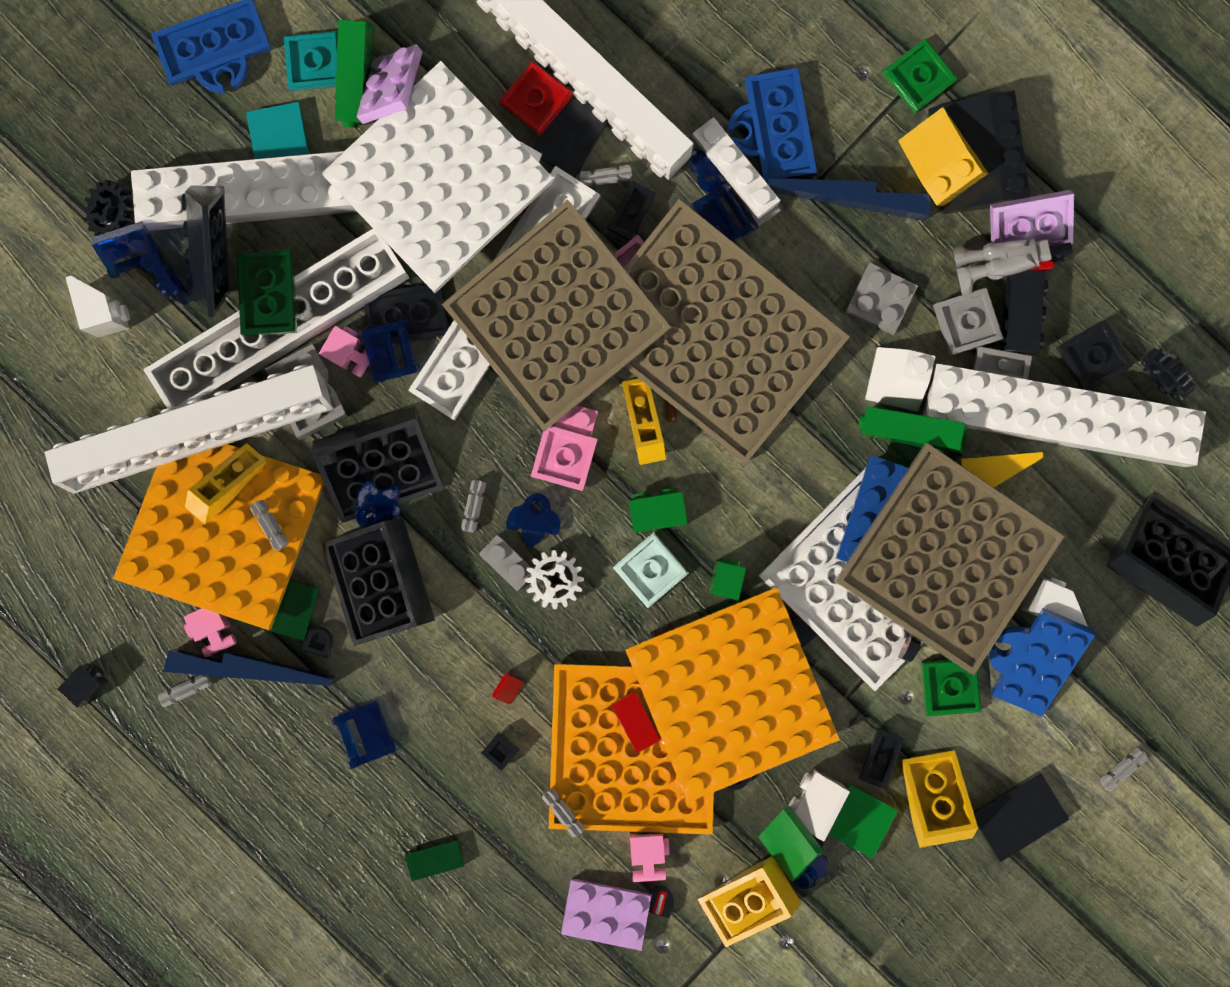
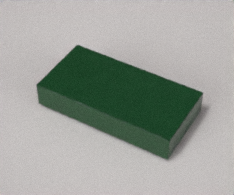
[405,838,465,881]

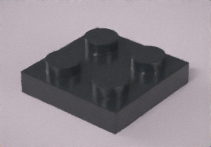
[1056,319,1133,391]

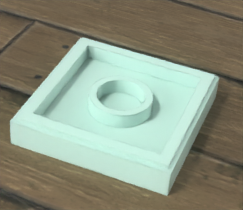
[613,532,688,608]

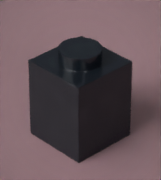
[57,663,108,708]

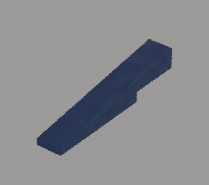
[766,178,930,221]
[163,649,335,686]

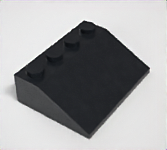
[928,90,1030,214]
[181,185,230,317]
[312,406,444,523]
[1106,495,1230,627]
[322,517,435,646]

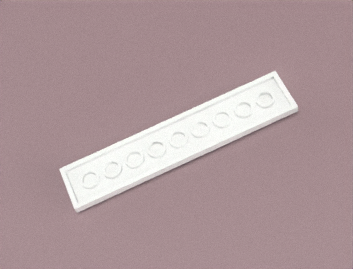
[408,166,601,421]

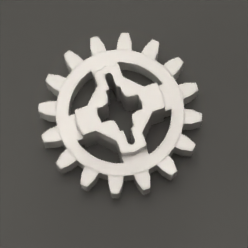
[524,550,584,609]

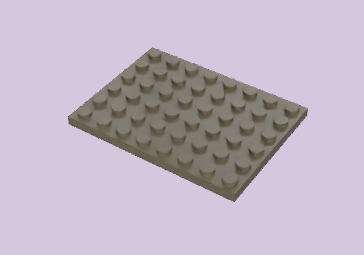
[624,199,850,464]

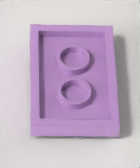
[357,44,422,124]
[990,190,1074,246]
[561,878,651,951]

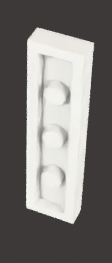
[692,117,780,219]

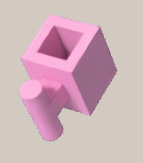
[319,325,377,378]
[184,608,237,658]
[630,832,670,882]

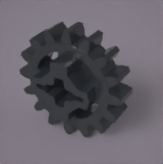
[83,180,134,240]
[1140,347,1195,400]

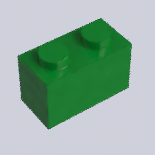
[628,488,688,533]
[708,558,746,600]

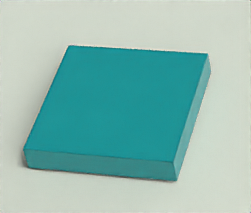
[284,31,338,92]
[246,102,310,159]

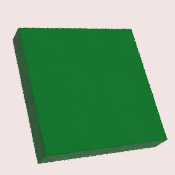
[882,38,958,114]
[921,659,981,717]
[828,784,898,859]
[759,806,824,882]

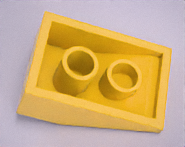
[898,107,989,206]
[901,750,978,848]
[698,856,802,947]

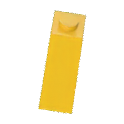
[622,378,666,465]
[185,443,267,524]
[955,452,1043,488]

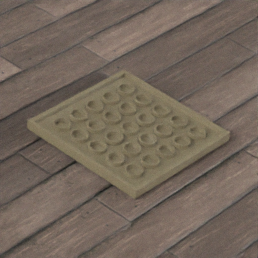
[442,199,671,432]
[834,443,1064,675]

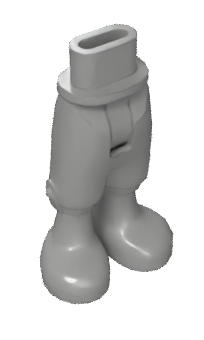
[953,238,1052,295]

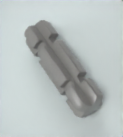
[579,165,632,187]
[461,480,486,533]
[250,500,289,551]
[158,675,212,707]
[1099,748,1148,792]
[542,788,584,838]

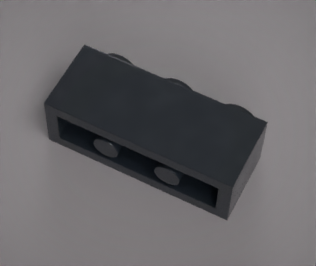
[1001,270,1048,356]

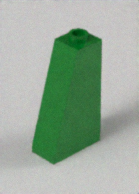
[334,19,375,128]
[859,407,968,456]

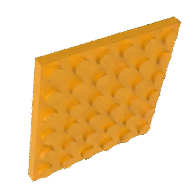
[113,444,325,631]
[625,587,840,803]
[549,664,714,834]

